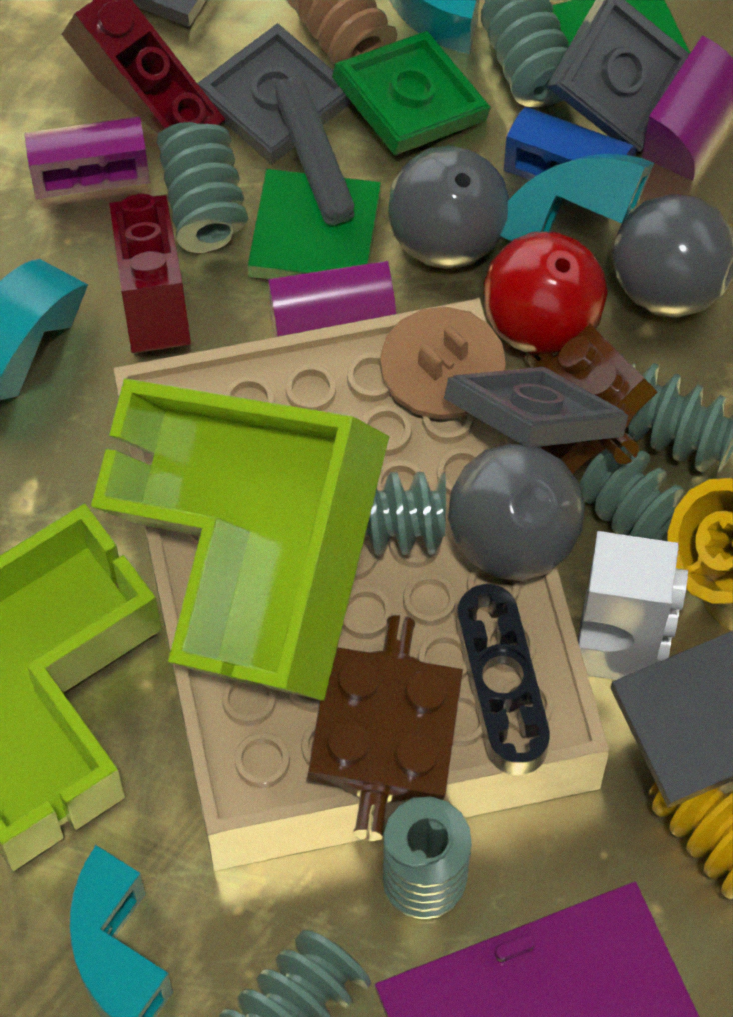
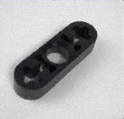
[457,584,550,775]

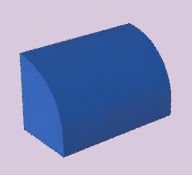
[504,107,636,180]

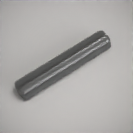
[275,75,354,226]

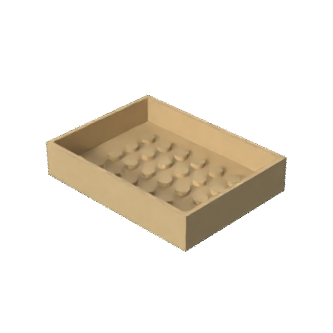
[113,298,609,871]

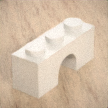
[578,531,688,680]

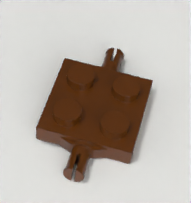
[525,324,658,474]
[306,615,463,841]

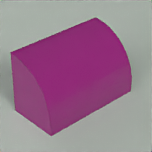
[642,35,733,181]
[25,116,150,200]
[268,261,397,337]

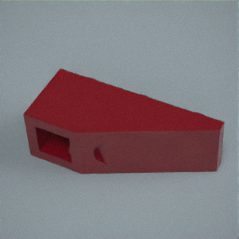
[61,0,225,134]
[109,194,191,353]

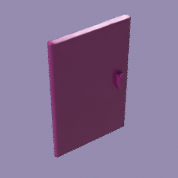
[375,881,700,1017]

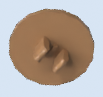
[380,307,506,420]

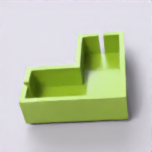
[91,378,390,701]
[0,503,162,872]

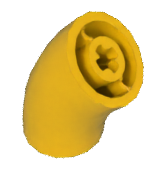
[668,478,733,631]

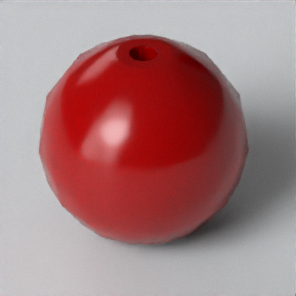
[482,232,608,356]

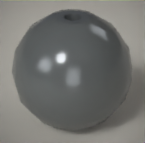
[388,145,510,269]
[612,194,733,318]
[448,444,585,581]

